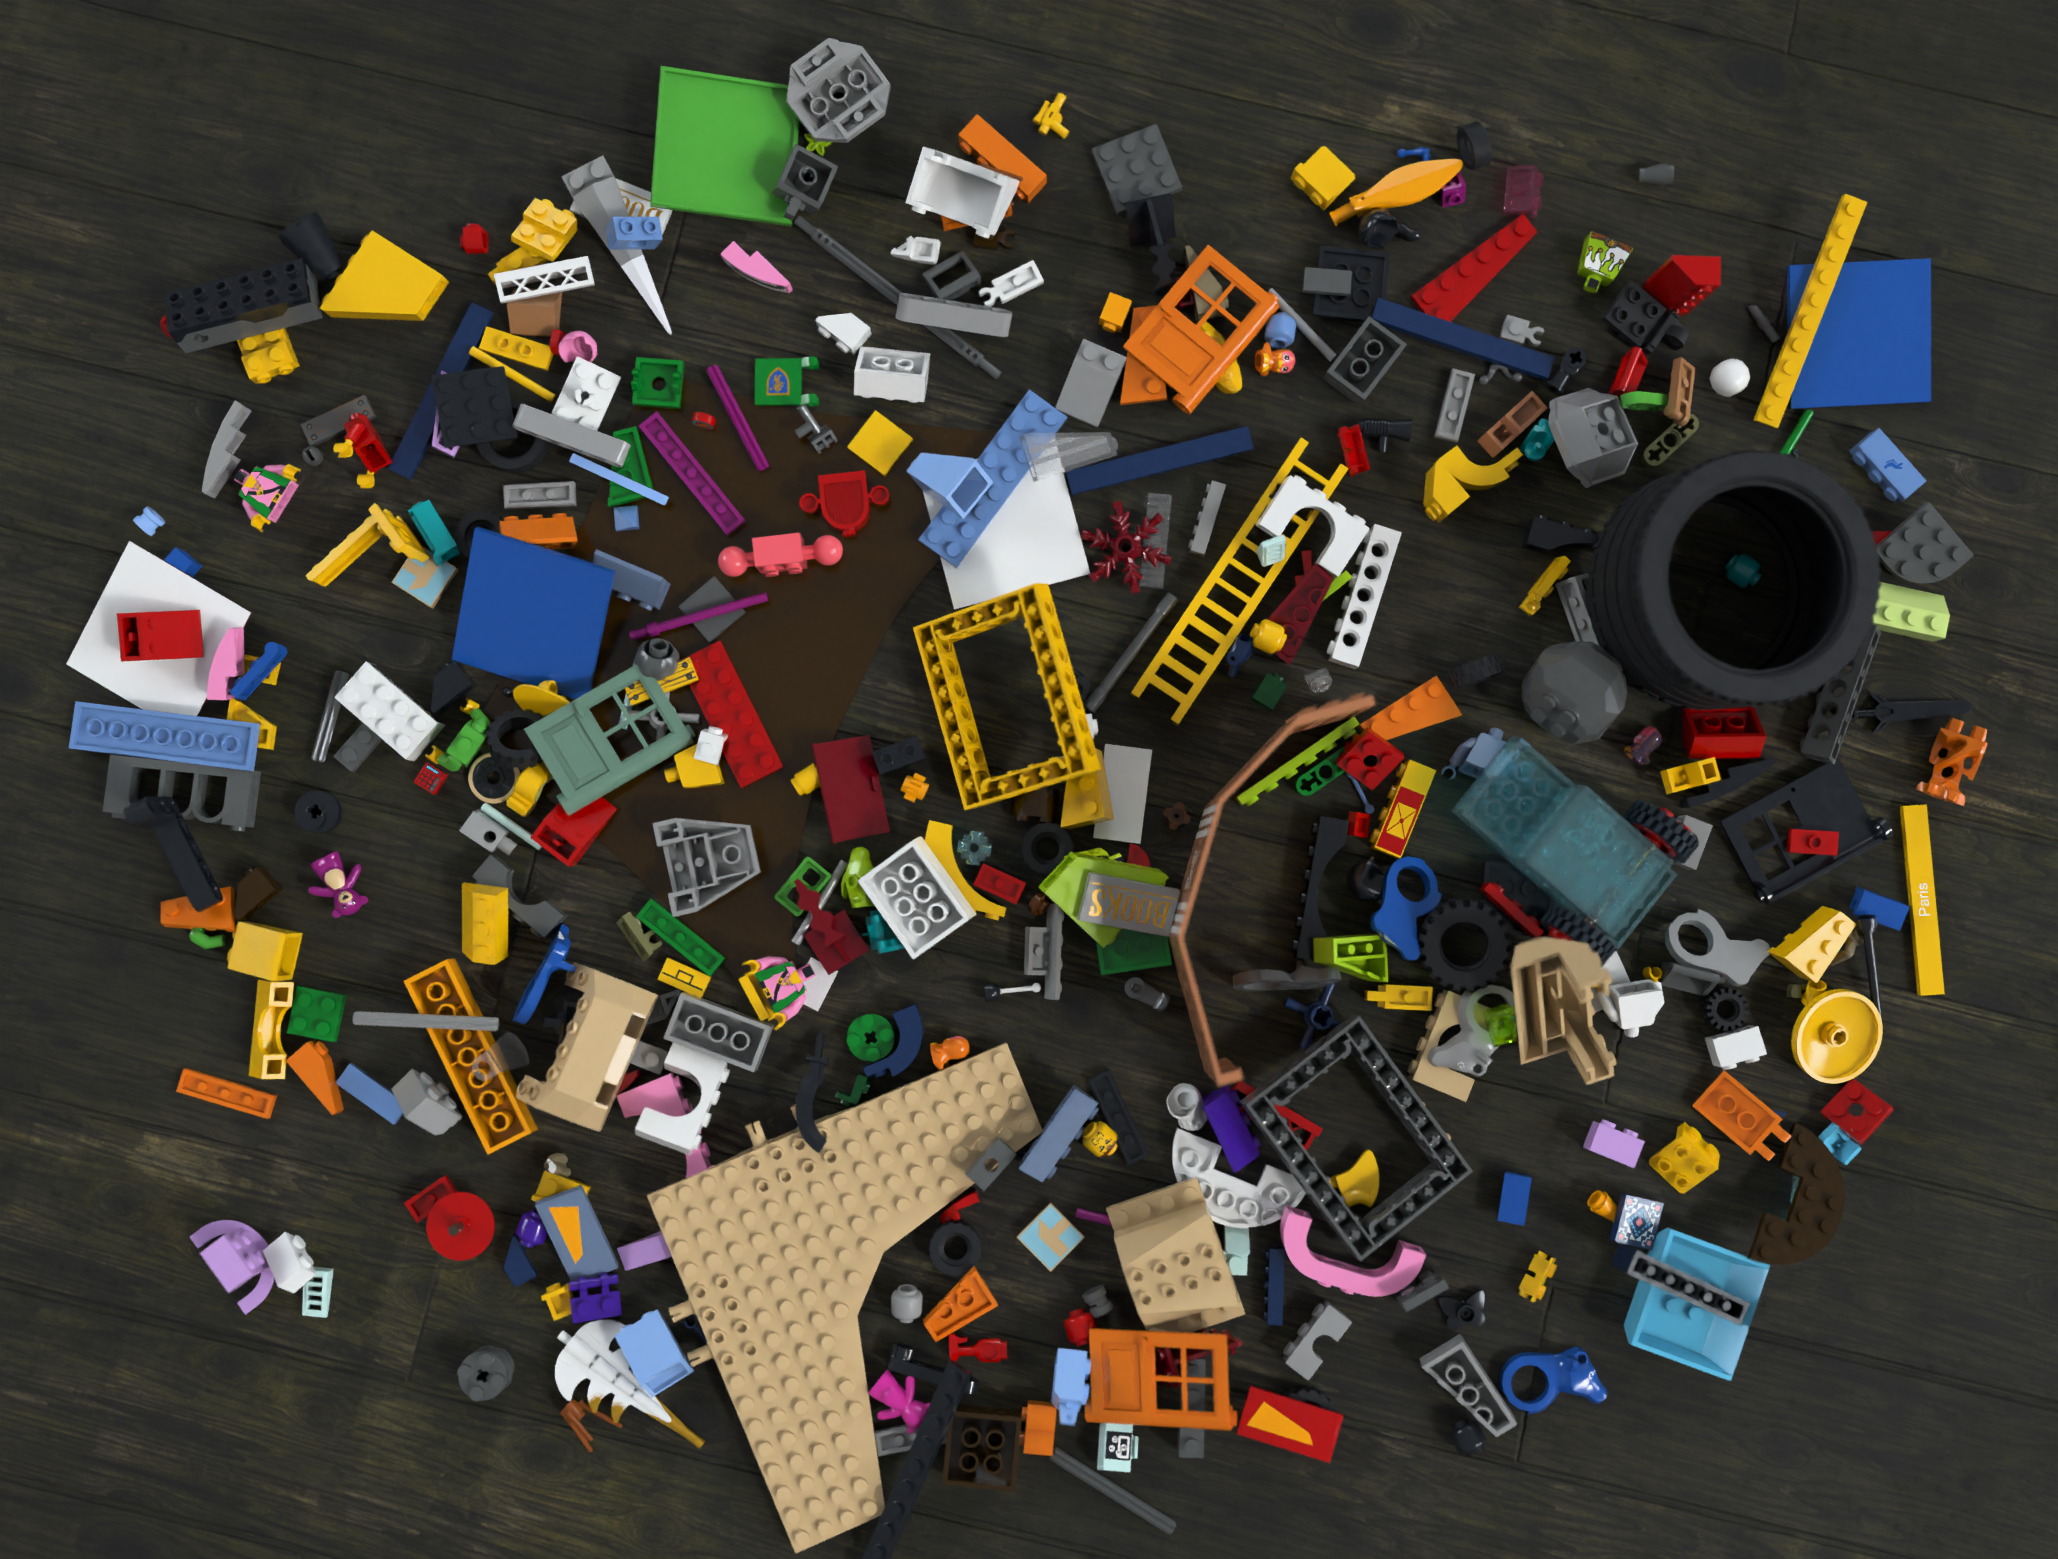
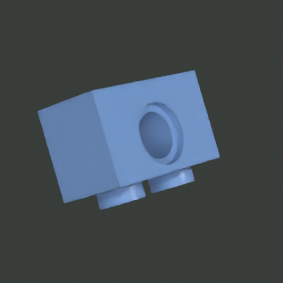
[606,217,663,250]

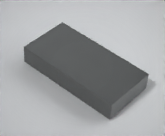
[1302,267,1352,296]

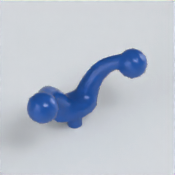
[1397,147,1431,161]

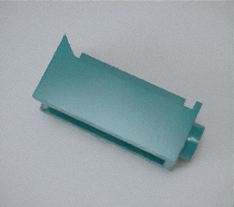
[407,500,460,566]

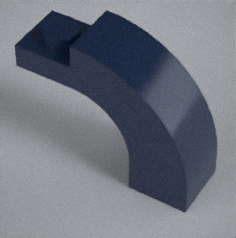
[863,1004,923,1079]

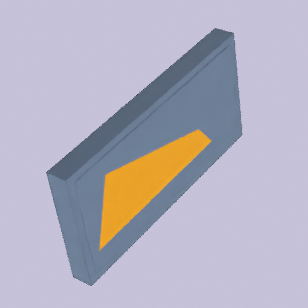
[535,1185,619,1281]

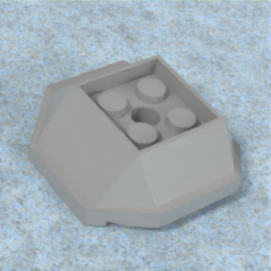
[787,38,891,143]
[1548,388,1638,488]

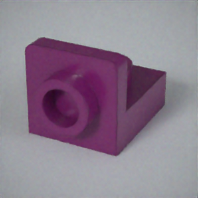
[1439,171,1466,207]

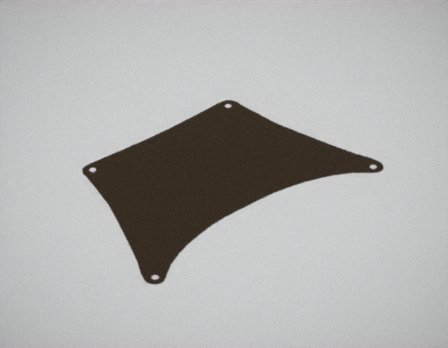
[480,377,1064,984]

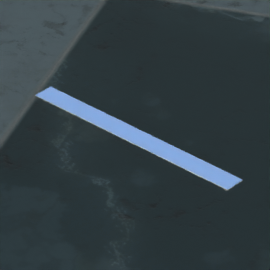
[569,453,669,506]

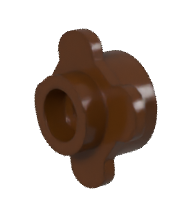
[1163,802,1191,830]
[1028,893,1050,916]

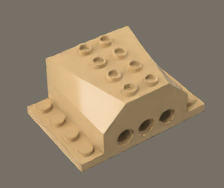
[1106,1176,1245,1333]

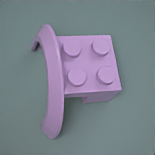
[190,1220,274,1315]

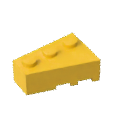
[1060,748,1114,830]
[1767,906,1856,983]

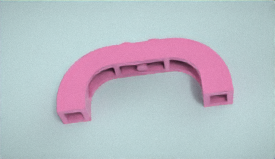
[1280,1205,1426,1297]

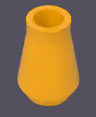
[1587,1190,1618,1223]

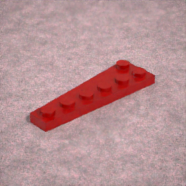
[1411,214,1537,322]

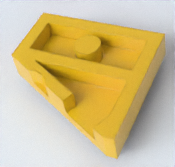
[227,699,277,750]

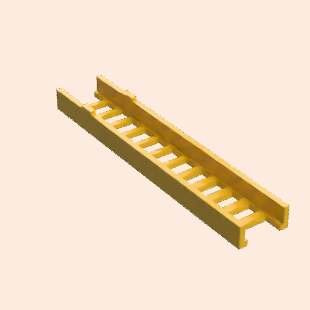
[1130,438,1349,726]

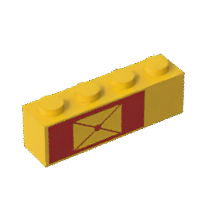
[1369,760,1436,859]

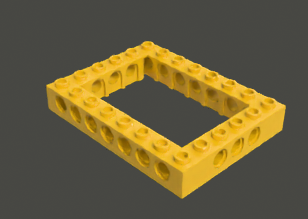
[913,583,1101,810]

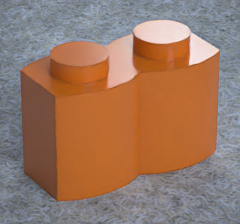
[1019,1400,1057,1456]

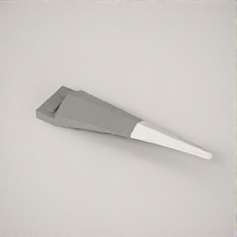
[561,156,672,335]

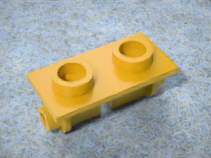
[1518,1251,1557,1302]

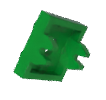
[631,357,684,409]

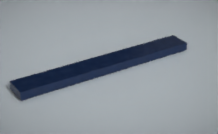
[1371,298,1554,381]
[388,302,495,480]
[1066,426,1254,496]

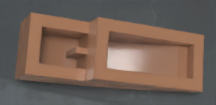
[1477,391,1548,458]

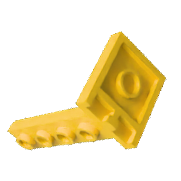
[306,503,430,587]

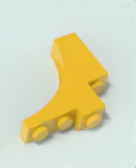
[924,820,1006,920]

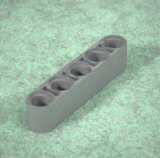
[895,293,1012,337]
[512,404,631,468]

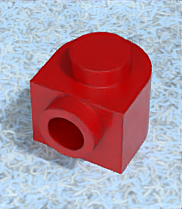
[460,224,489,254]

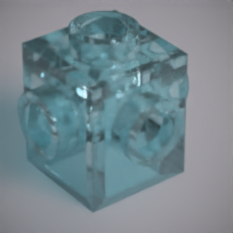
[957,831,992,866]

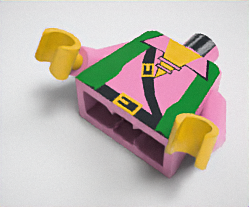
[235,464,301,532]
[742,956,816,1030]

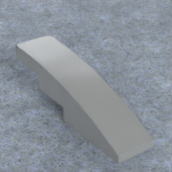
[201,400,251,499]

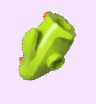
[841,847,875,908]

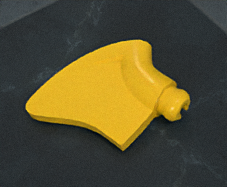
[1334,1149,1379,1208]

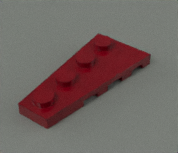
[1268,563,1334,666]

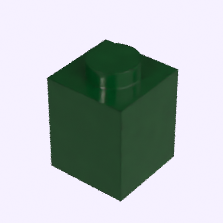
[1250,673,1287,712]

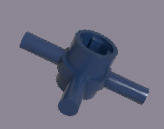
[1283,983,1341,1050]

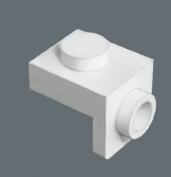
[694,726,728,765]

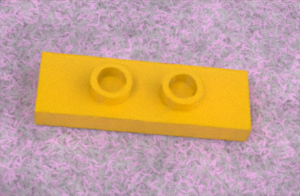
[479,326,553,371]

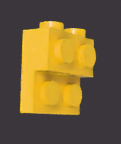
[511,198,577,262]
[237,328,300,384]

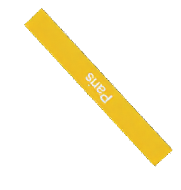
[1900,804,1945,996]

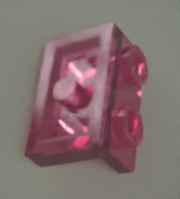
[1503,164,1543,218]

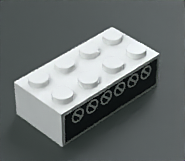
[334,661,446,761]

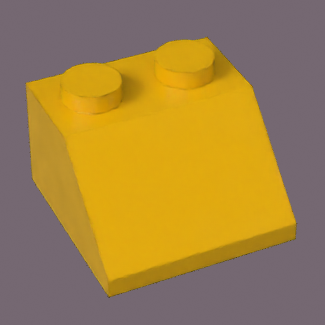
[1423,460,1470,523]

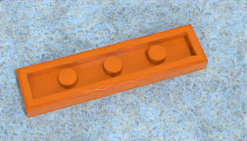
[176,1068,277,1119]

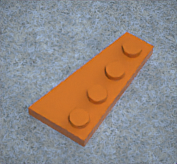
[1120,305,1167,405]
[1358,675,1462,741]

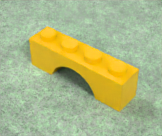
[249,980,294,1079]

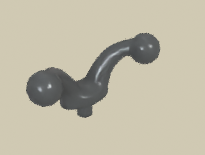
[1479,364,1522,385]

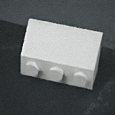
[854,346,930,403]

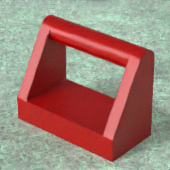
[1608,346,1648,402]

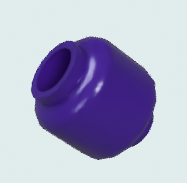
[515,1209,548,1248]

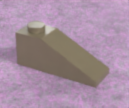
[1183,245,1229,321]

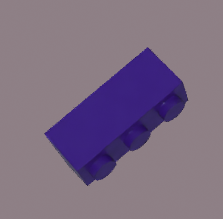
[1202,1085,1261,1173]

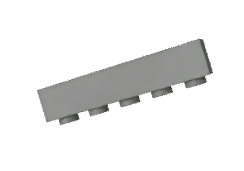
[1188,480,1226,556]

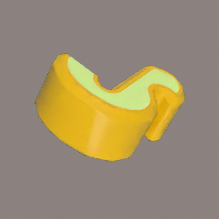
[506,761,553,817]

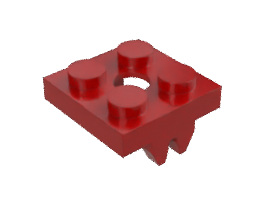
[1336,727,1405,790]
[1820,1078,1893,1145]

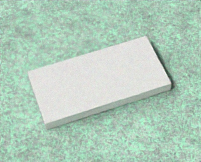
[1093,744,1152,844]

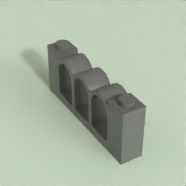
[103,755,261,832]

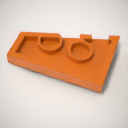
[161,886,236,932]
[923,1266,998,1342]

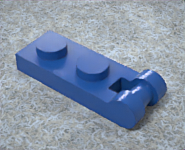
[230,642,287,700]

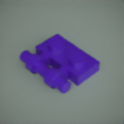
[568,1273,622,1323]

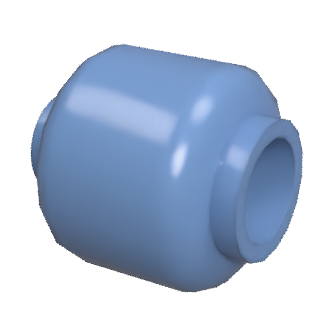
[1264,312,1296,349]

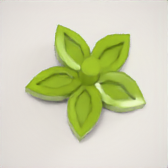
[804,134,832,157]

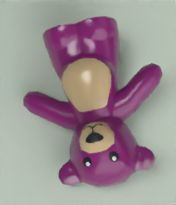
[308,851,368,918]

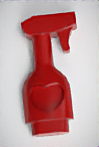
[949,1332,1007,1362]

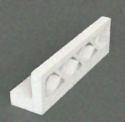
[494,256,595,304]

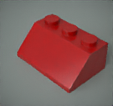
[1682,706,1767,759]

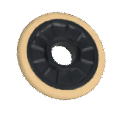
[468,752,520,804]

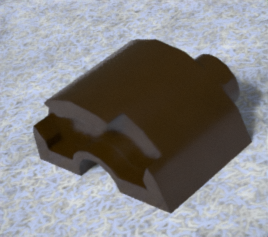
[1010,788,1059,823]

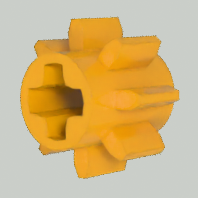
[900,772,929,803]

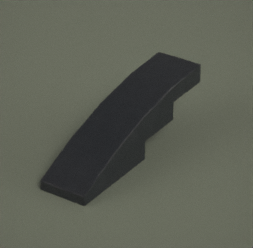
[1679,758,1775,808]

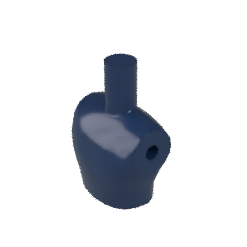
[1226,633,1254,678]

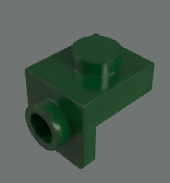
[835,1072,871,1107]

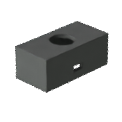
[965,1136,1016,1191]

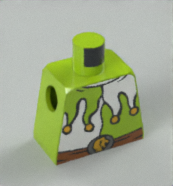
[1577,231,1633,293]

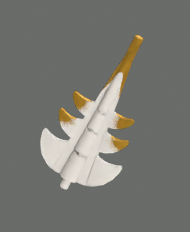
[555,1319,705,1449]

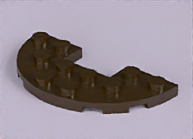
[1747,1123,1845,1265]

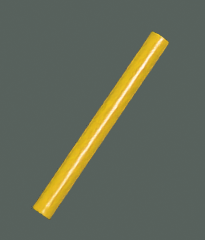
[469,346,556,403]

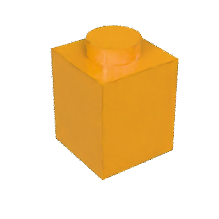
[1099,292,1132,333]

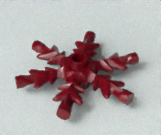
[1081,501,1172,594]

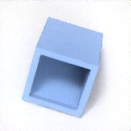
[907,453,993,519]
[614,1309,694,1397]

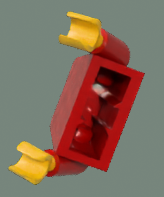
[333,413,392,488]

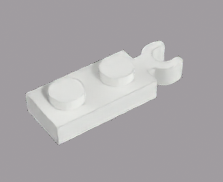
[979,260,1044,307]

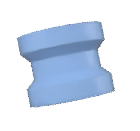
[133,506,166,536]

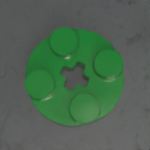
[847,1014,895,1062]

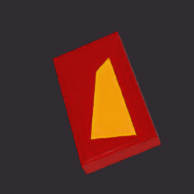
[1236,1385,1344,1463]

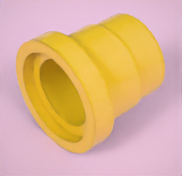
[1801,980,1827,1006]

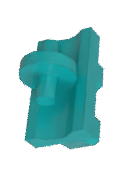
[1519,418,1555,461]

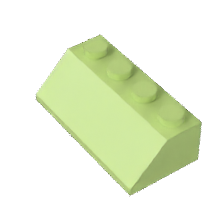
[1873,582,1950,642]

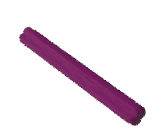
[706,365,769,471]

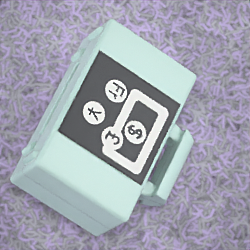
[1097,1423,1139,1472]

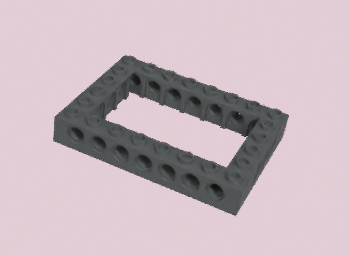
[1239,1014,1473,1261]

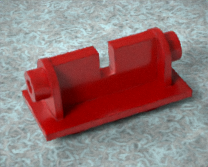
[1337,424,1370,477]

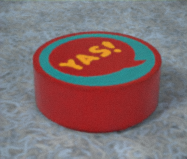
[691,412,716,430]

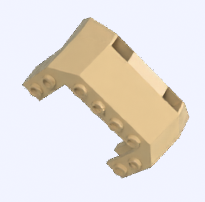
[1511,937,1616,1085]
[516,962,658,1132]

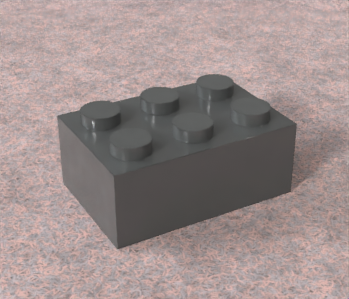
[1323,316,1407,406]

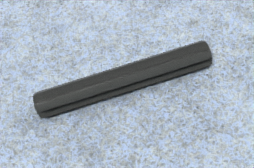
[311,670,349,763]

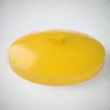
[1791,989,1883,1084]

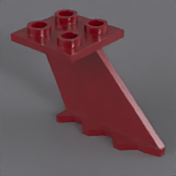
[794,879,869,975]
[1144,1328,1243,1388]

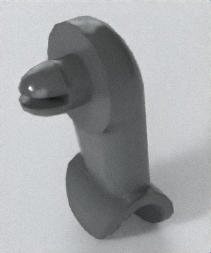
[1125,977,1170,1012]

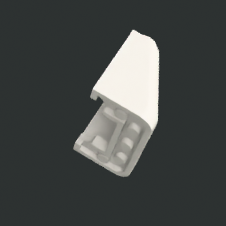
[905,147,1020,238]

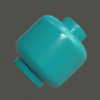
[1724,553,1762,588]

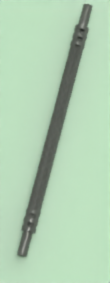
[794,216,1002,379]

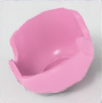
[558,331,597,363]

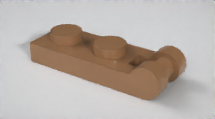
[1663,357,1695,427]

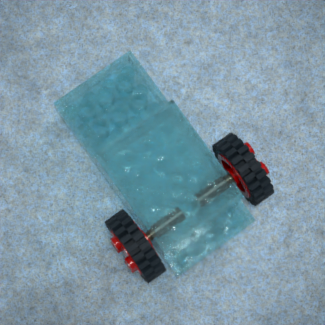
[1451,737,1699,967]

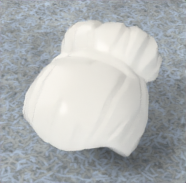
[1166,1083,1208,1131]

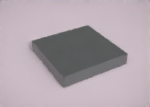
[678,576,746,643]

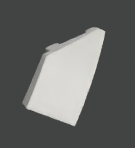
[891,236,941,265]

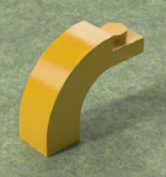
[1434,446,1523,490]

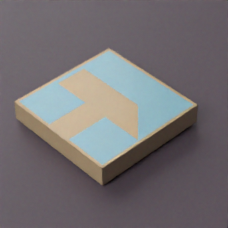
[392,547,459,608]
[1017,1202,1084,1272]

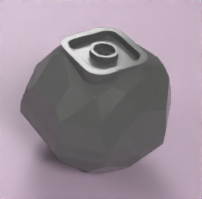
[1521,641,1627,744]

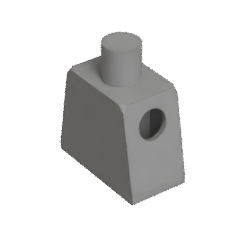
[459,809,517,856]

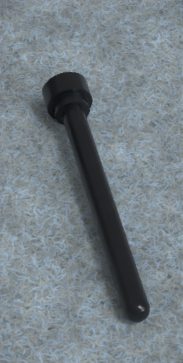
[1856,914,1883,1025]

